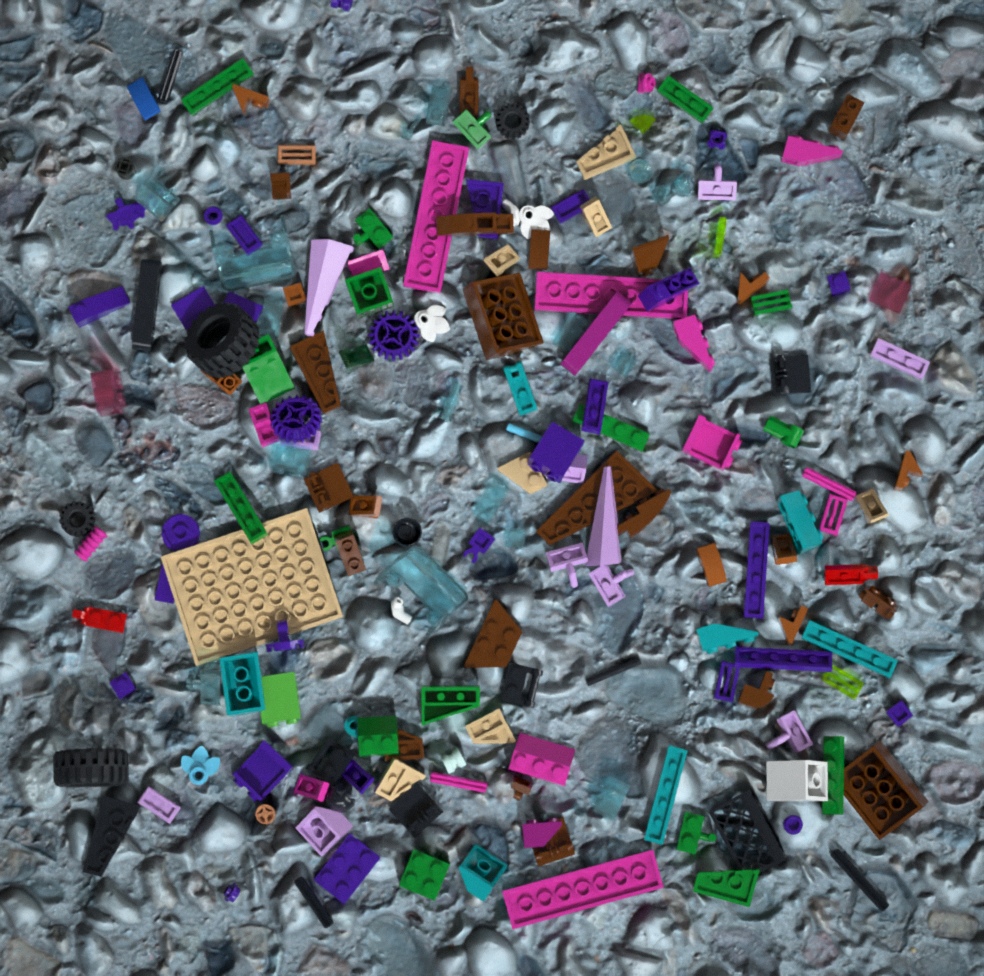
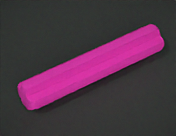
[802,467,856,501]
[430,772,487,792]

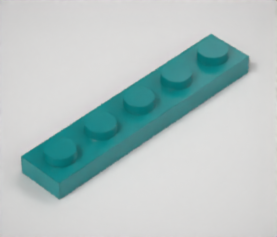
[801,620,898,679]
[644,745,688,845]

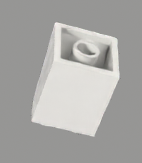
[766,760,828,801]

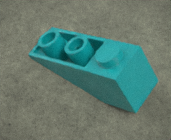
[695,624,759,655]

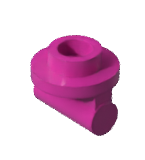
[637,73,656,94]

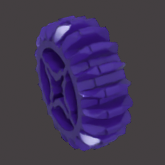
[368,310,420,362]
[270,394,322,444]

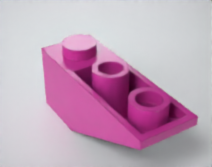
[781,135,843,167]
[672,315,715,372]

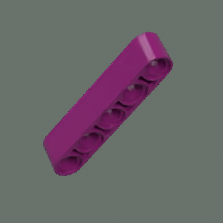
[560,291,632,376]

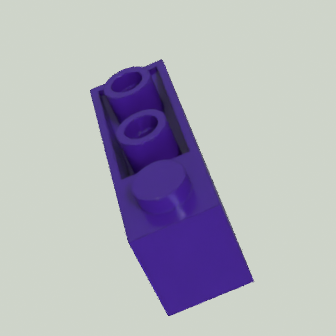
[638,268,700,312]

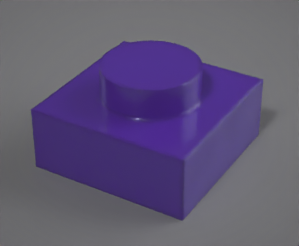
[826,271,851,296]
[109,672,136,699]
[885,700,914,728]

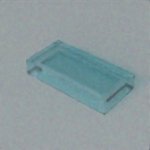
[260,298,284,338]
[552,312,588,353]

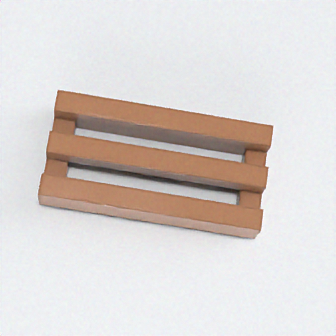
[278,145,316,165]

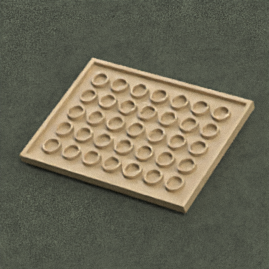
[161,508,343,666]

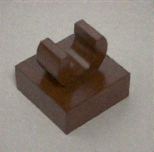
[511,776,534,801]

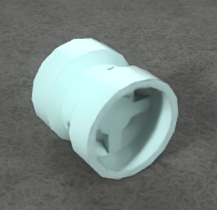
[441,748,466,774]

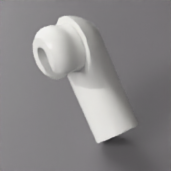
[501,199,520,226]
[391,597,412,625]

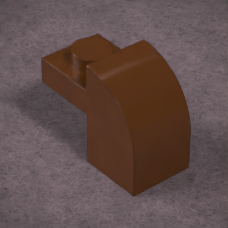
[737,671,775,709]

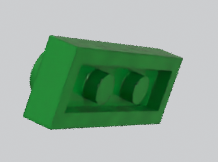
[657,75,714,124]

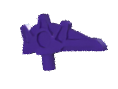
[106,192,157,231]

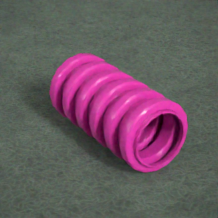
[74,526,108,562]

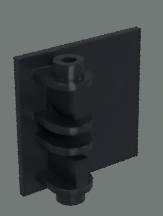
[770,355,811,395]
[389,783,443,838]

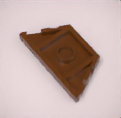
[464,600,522,669]

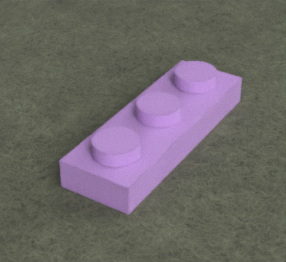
[870,338,930,380]

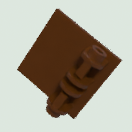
[304,463,354,513]
[532,817,575,867]

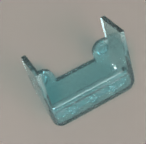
[209,215,296,291]
[373,546,468,637]

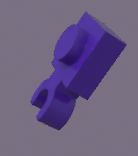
[463,528,495,564]

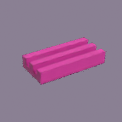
[819,494,848,536]

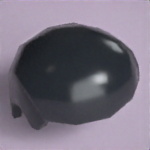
[392,518,422,547]
[325,788,355,812]

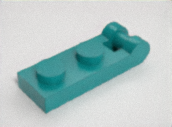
[502,361,538,416]

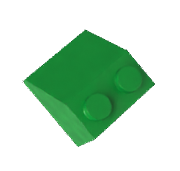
[358,715,399,757]

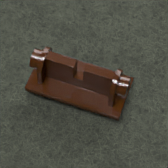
[859,584,899,619]

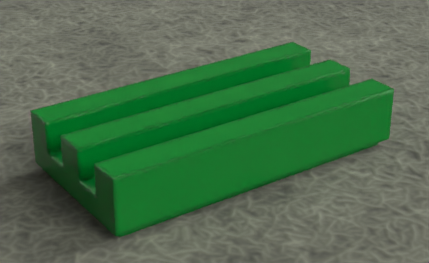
[751,289,792,316]

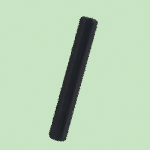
[830,848,889,912]

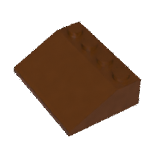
[462,273,544,360]
[844,740,929,841]

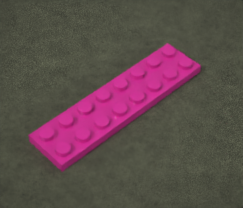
[403,140,469,294]
[535,272,688,319]
[502,850,664,929]

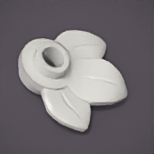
[519,205,554,239]
[414,305,450,342]

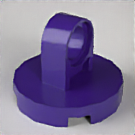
[265,619,305,652]

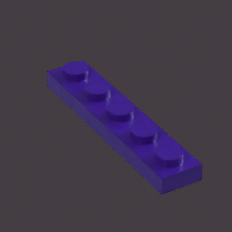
[743,521,770,619]
[735,647,832,672]

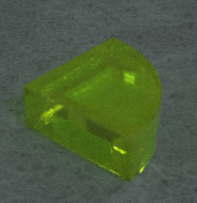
[629,115,656,134]

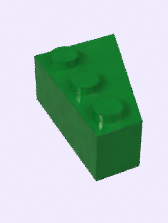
[421,685,480,726]

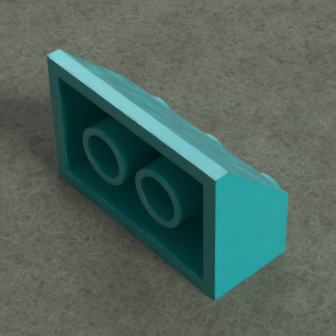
[776,490,823,554]
[219,652,266,717]

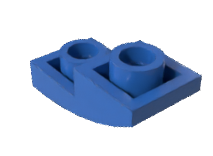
[126,77,161,120]

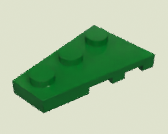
[693,869,760,907]

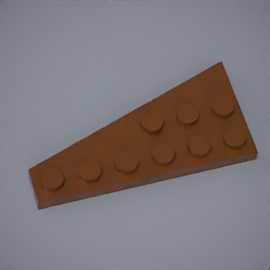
[536,451,658,546]

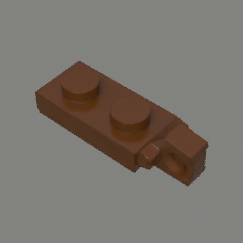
[459,67,479,119]

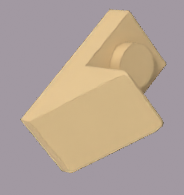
[580,196,612,237]
[483,244,520,277]
[856,489,889,524]

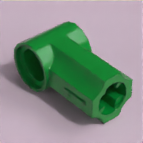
[763,415,804,449]

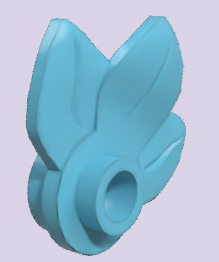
[181,746,220,785]

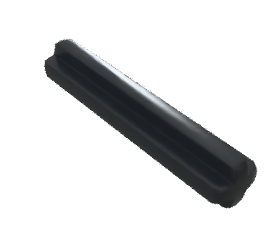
[158,49,183,103]
[294,876,333,928]

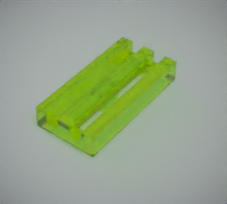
[713,217,727,259]
[821,664,864,700]

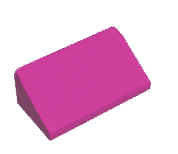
[347,249,390,277]

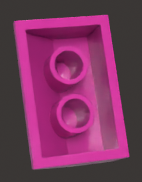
[509,733,575,787]

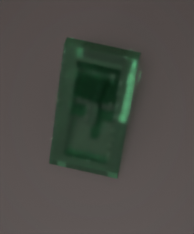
[339,344,374,374]

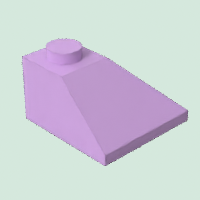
[296,806,353,857]

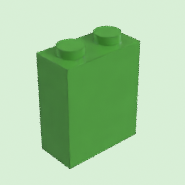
[260,672,302,728]

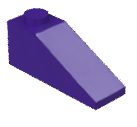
[68,286,131,328]

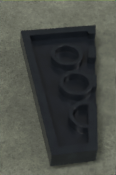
[82,796,142,877]

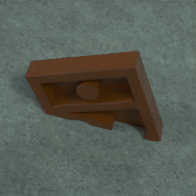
[385,729,424,762]

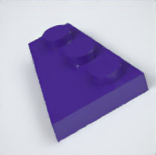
[466,179,504,240]

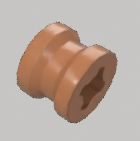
[255,804,276,824]

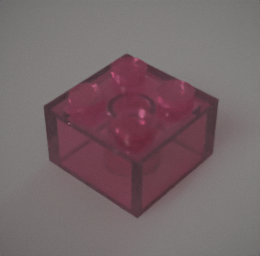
[90,369,126,417]

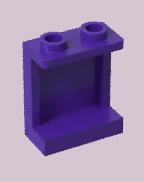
[527,422,585,483]
[232,740,293,802]

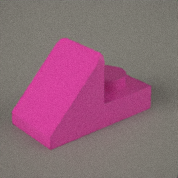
[294,774,329,802]

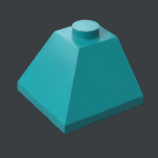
[459,844,508,902]

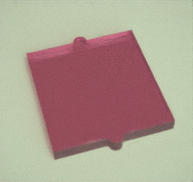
[869,272,912,314]

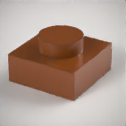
[283,282,307,307]

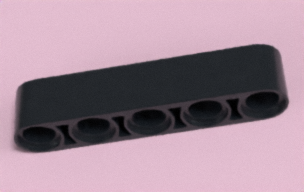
[132,259,162,351]

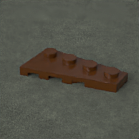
[290,330,341,415]

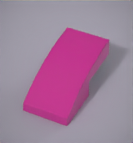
[248,403,280,447]

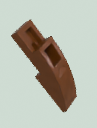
[436,213,514,236]
[617,488,671,538]

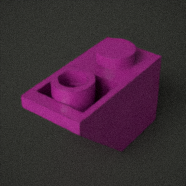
[522,818,562,848]

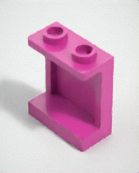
[682,415,742,471]

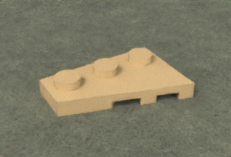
[576,124,636,180]

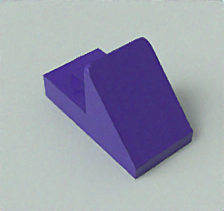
[342,759,375,794]

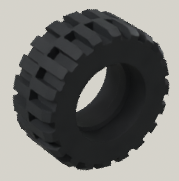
[185,302,260,378]
[53,748,129,788]

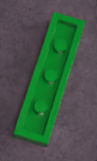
[181,58,254,116]
[572,403,650,452]
[214,472,268,545]
[822,736,845,815]

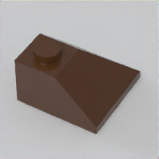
[630,235,669,278]

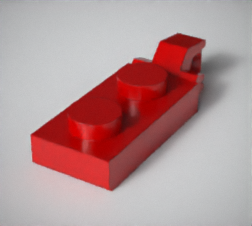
[824,564,878,585]
[72,607,128,634]

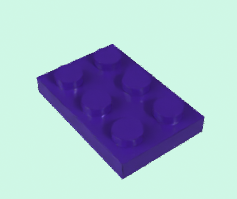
[314,834,380,904]

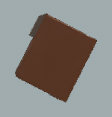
[270,172,292,200]

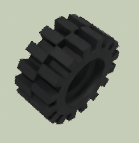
[496,103,530,140]
[59,501,96,537]

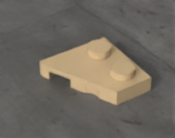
[497,452,548,495]
[465,709,516,744]
[373,757,426,801]

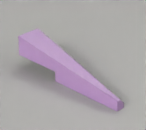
[305,239,354,336]
[585,466,622,566]

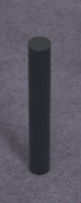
[585,657,641,686]

